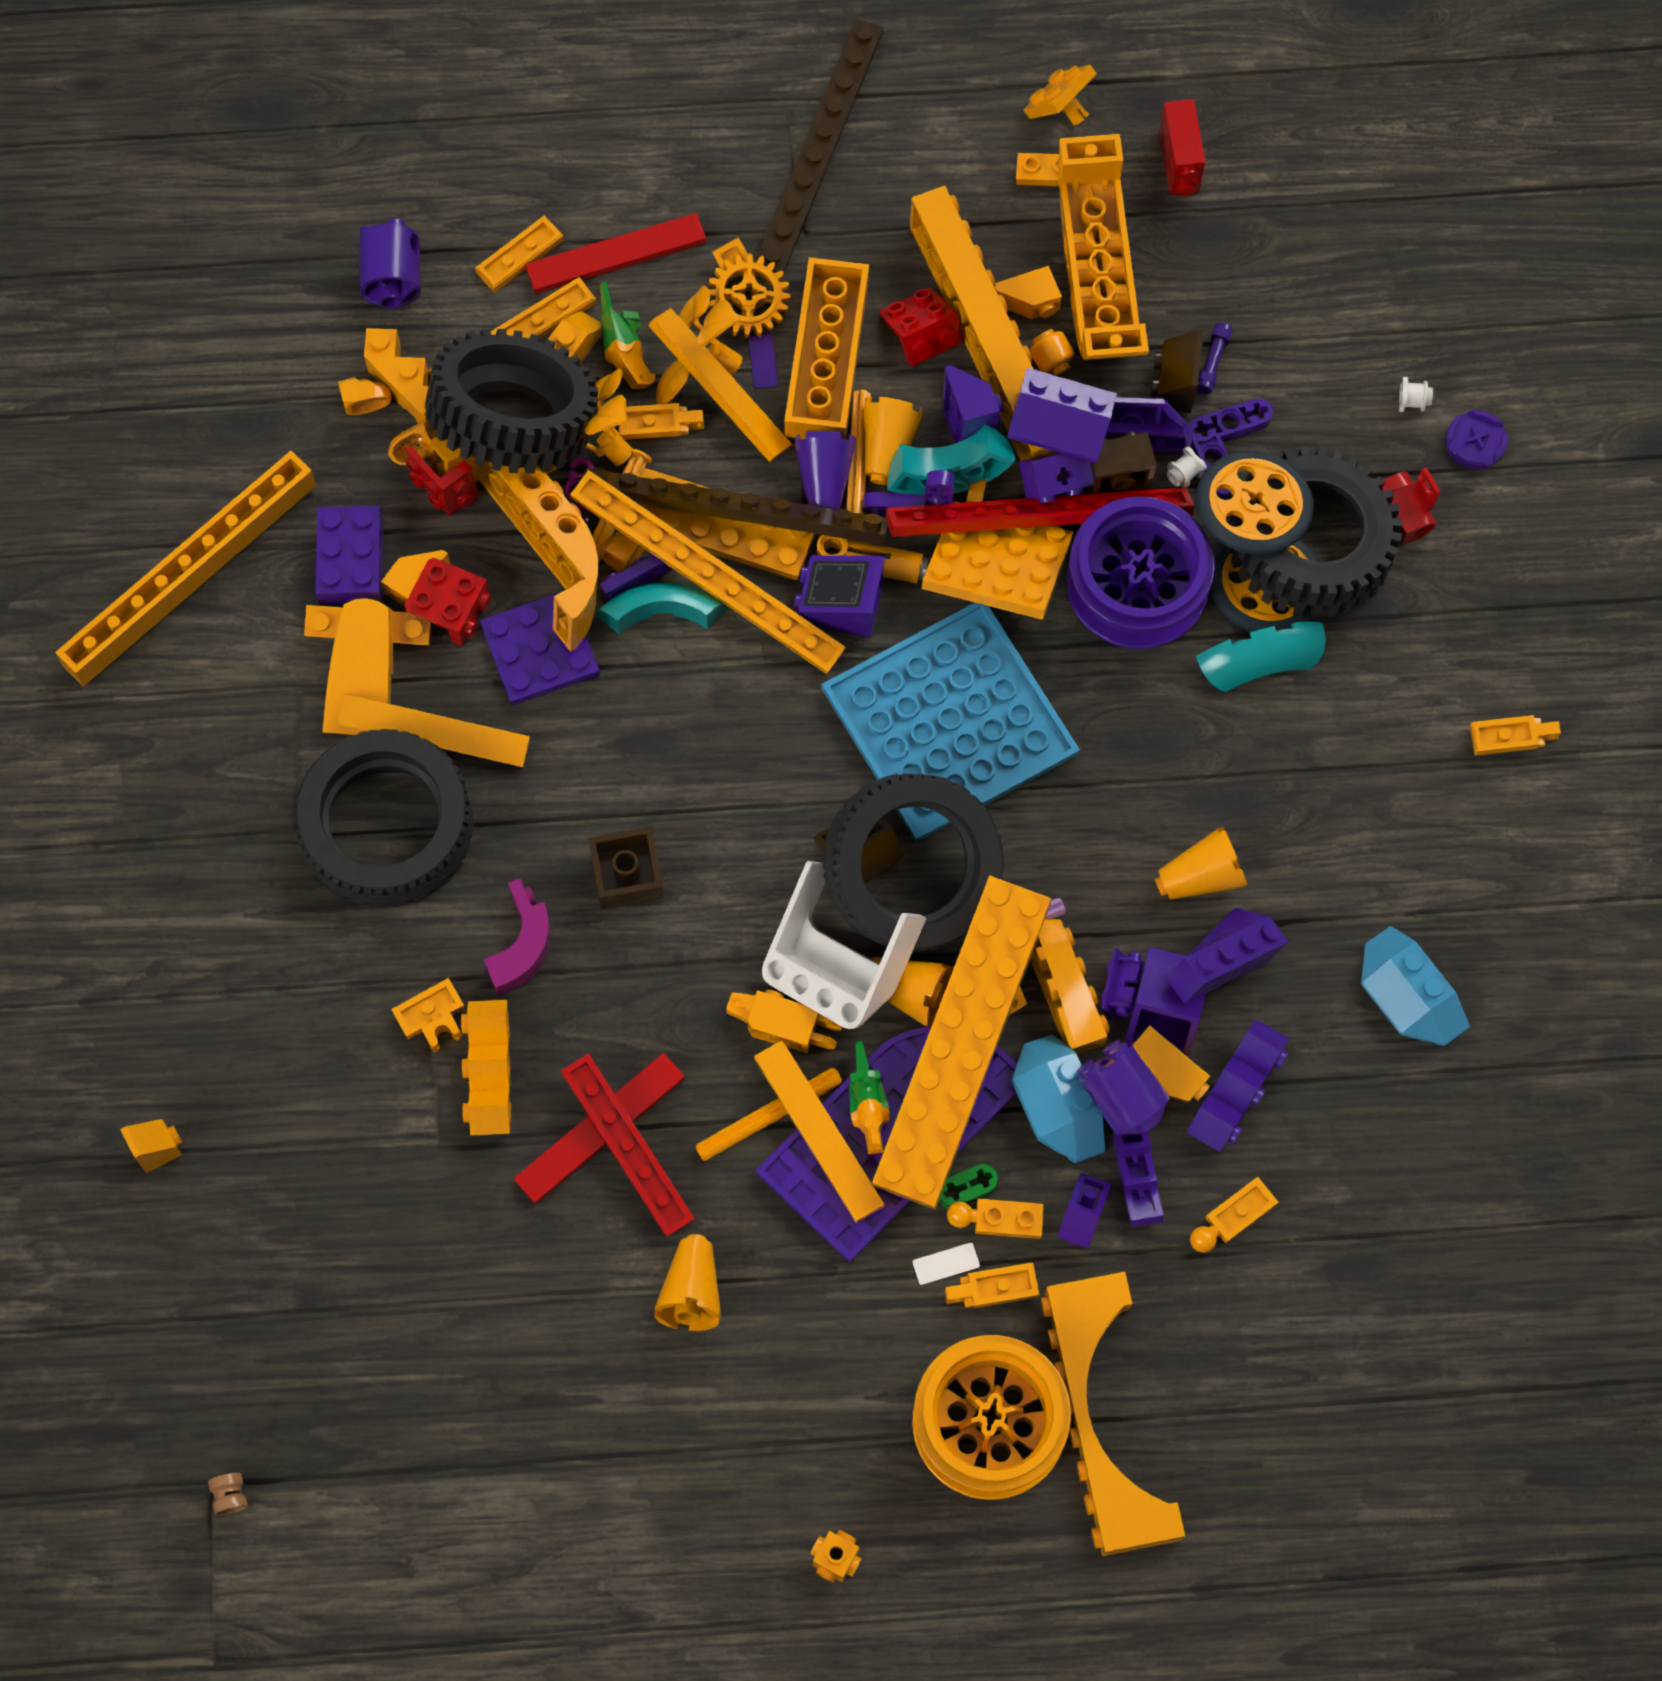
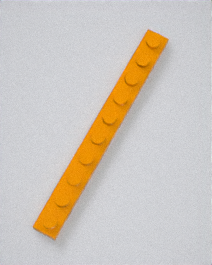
[570,470,846,674]

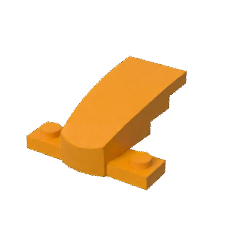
[304,598,432,735]

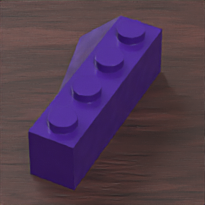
[1165,908,1288,1004]

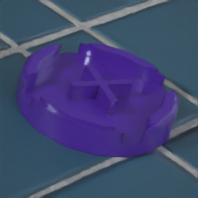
[1445,410,1508,470]

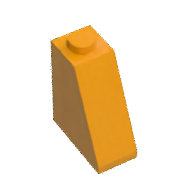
[1133,1025,1210,1103]

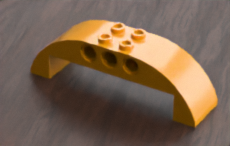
[1059,134,1149,360]
[430,437,598,652]

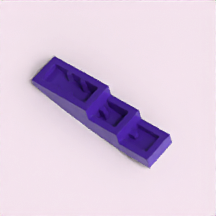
[1111,1128,1164,1227]

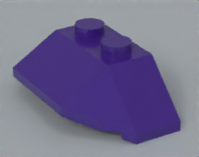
[1105,397,1193,453]

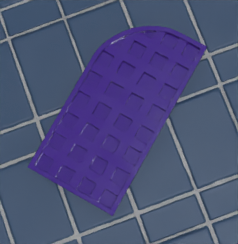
[755,1026,1017,1263]

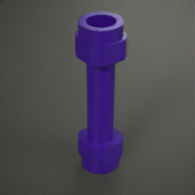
[1197,323,1233,394]

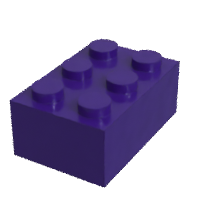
[316,506,384,607]

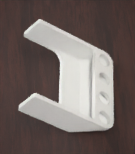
[762,861,926,1029]

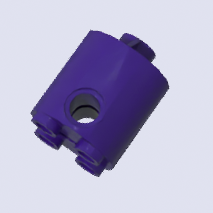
[359,219,421,309]
[1077,1040,1170,1135]

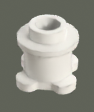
[1399,377,1433,412]
[1167,446,1207,488]

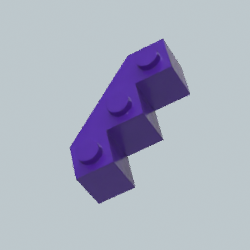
[1186,1019,1289,1152]

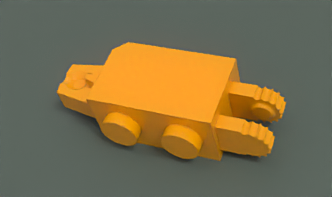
[726,990,842,1054]

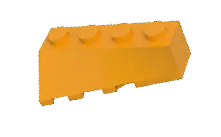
[1030,919,1110,1055]

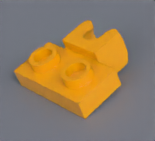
[391,978,465,1052]

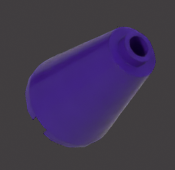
[795,431,856,509]

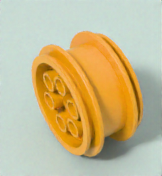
[912,1335,1071,1500]

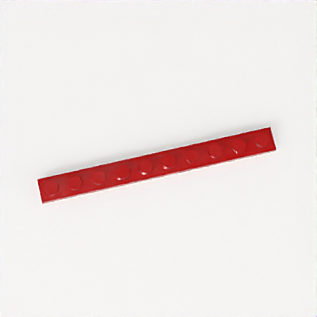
[886,487,1194,537]

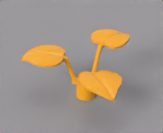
[656,285,743,405]
[545,368,633,474]

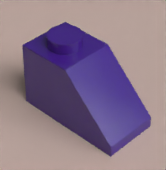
[1057,1173,1111,1248]

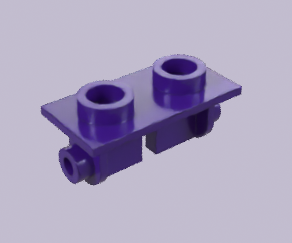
[1101,948,1143,1020]

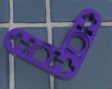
[1189,399,1273,500]
[862,470,954,518]

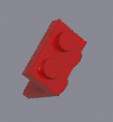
[880,288,964,367]
[405,446,478,517]
[405,558,491,646]

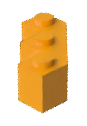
[364,328,430,423]
[461,1000,511,1135]

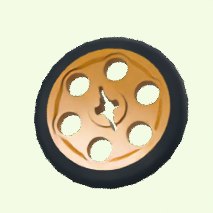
[1196,451,1314,555]
[1210,540,1320,632]

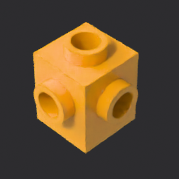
[810,1530,862,1583]

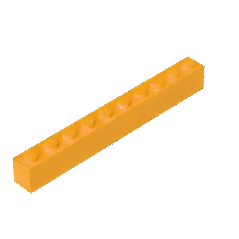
[55,451,316,687]

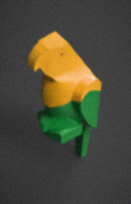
[600,282,655,389]
[849,1041,890,1154]

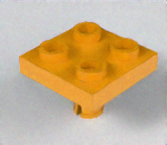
[1023,65,1097,126]

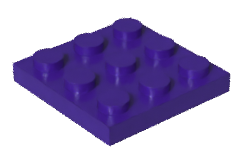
[480,591,600,706]

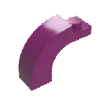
[484,878,551,997]

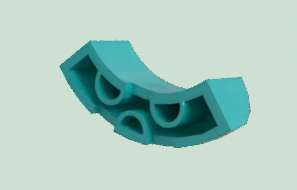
[887,424,1015,495]
[596,582,728,635]
[1196,622,1326,692]

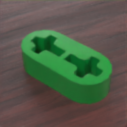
[939,1164,998,1209]

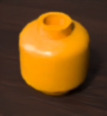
[1030,329,1075,376]

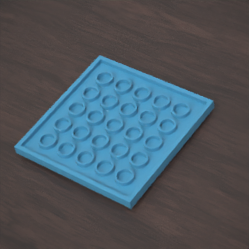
[821,603,1080,843]

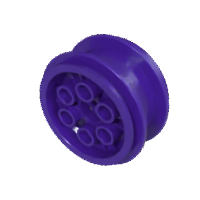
[1066,497,1215,649]

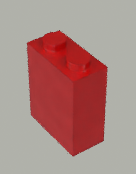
[1159,99,1206,196]

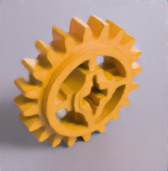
[708,253,790,338]

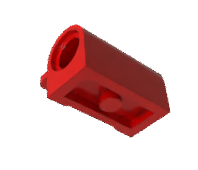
[1382,467,1440,546]

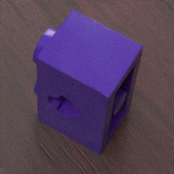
[1019,452,1094,503]

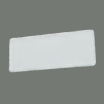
[912,1243,980,1285]

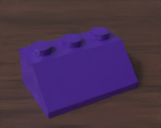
[942,365,1003,444]
[1007,368,1117,464]

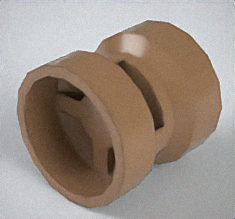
[208,1473,248,1516]

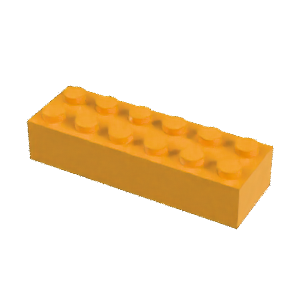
[785,257,869,439]

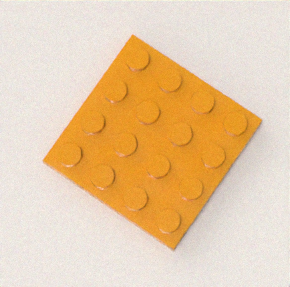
[922,501,1074,620]

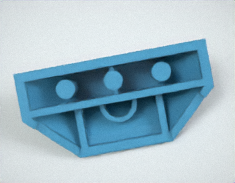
[1361,926,1470,1046]
[1011,1034,1105,1163]

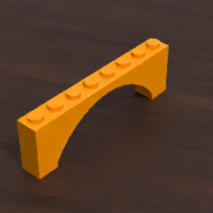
[1041,1272,1185,1556]

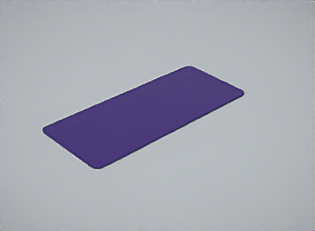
[748,334,778,388]

